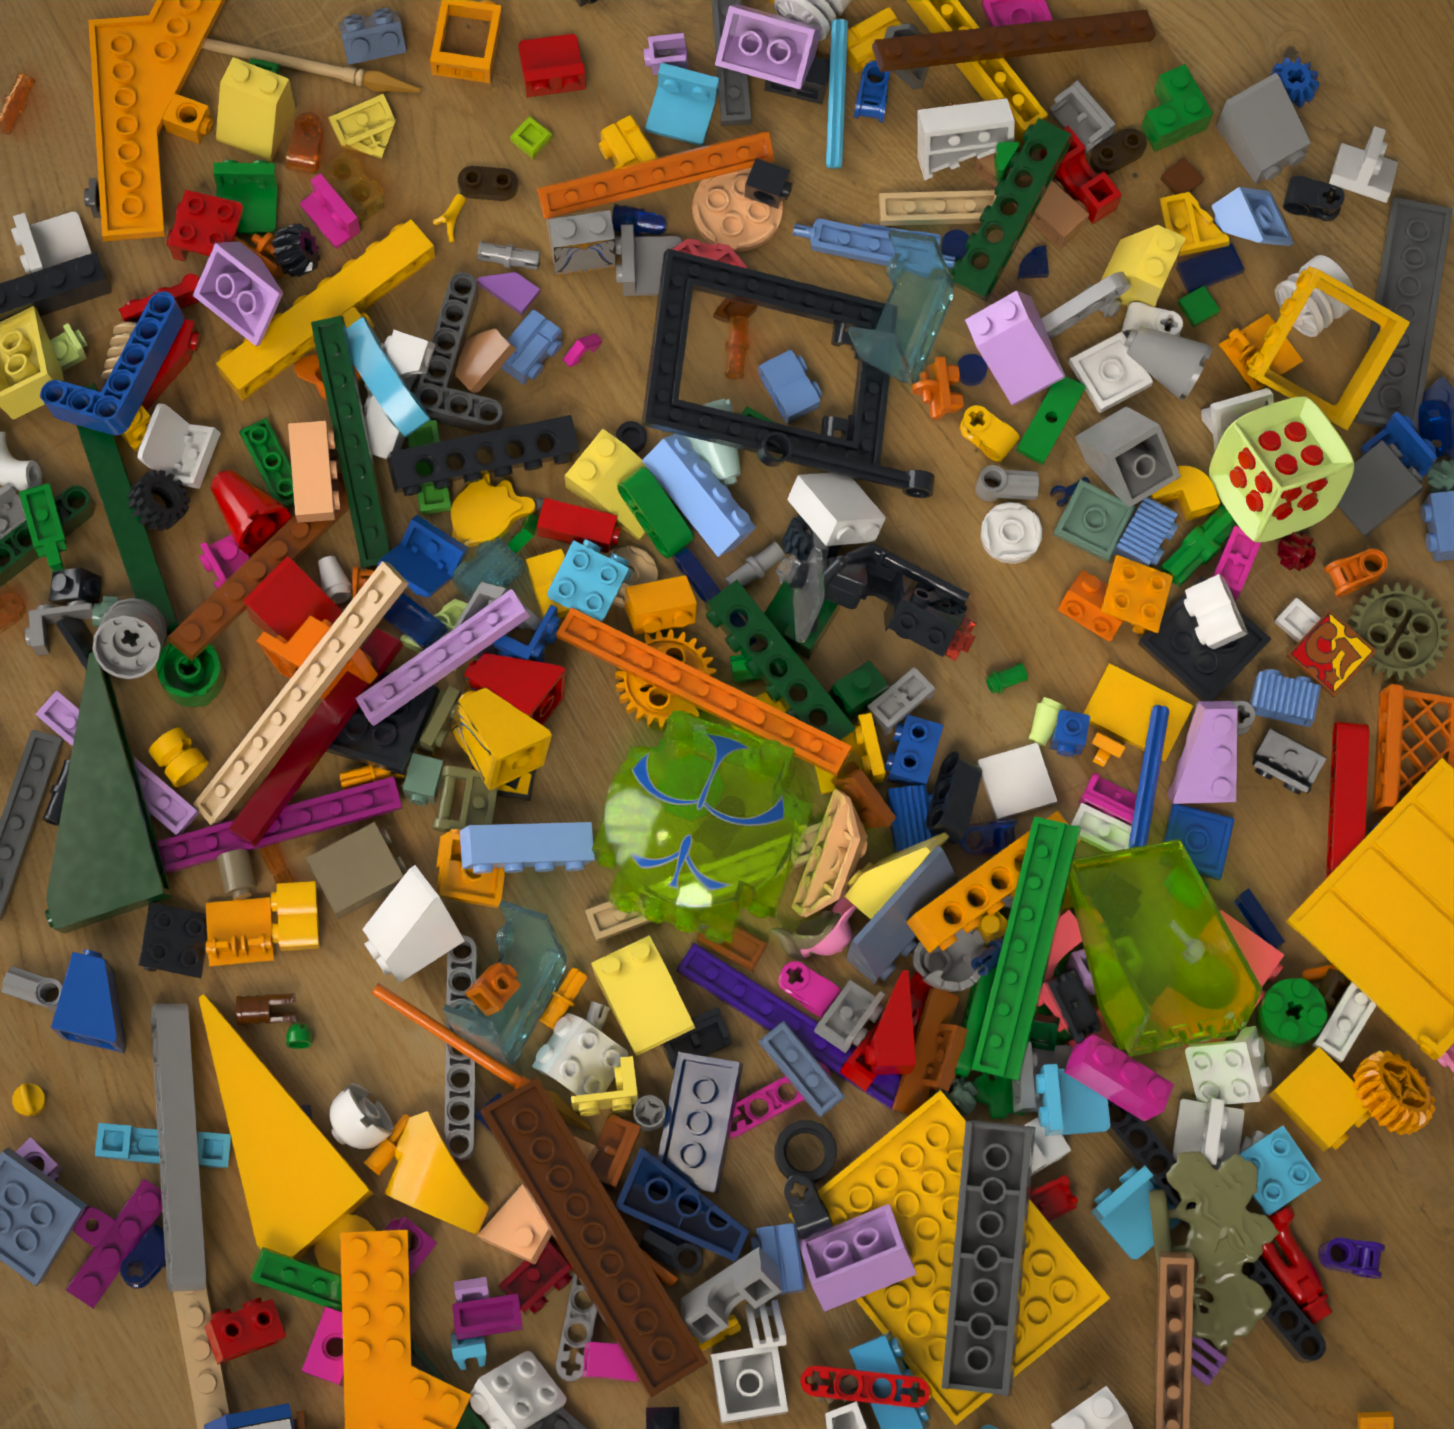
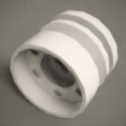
[774,0,852,41]
[1275,255,1355,337]

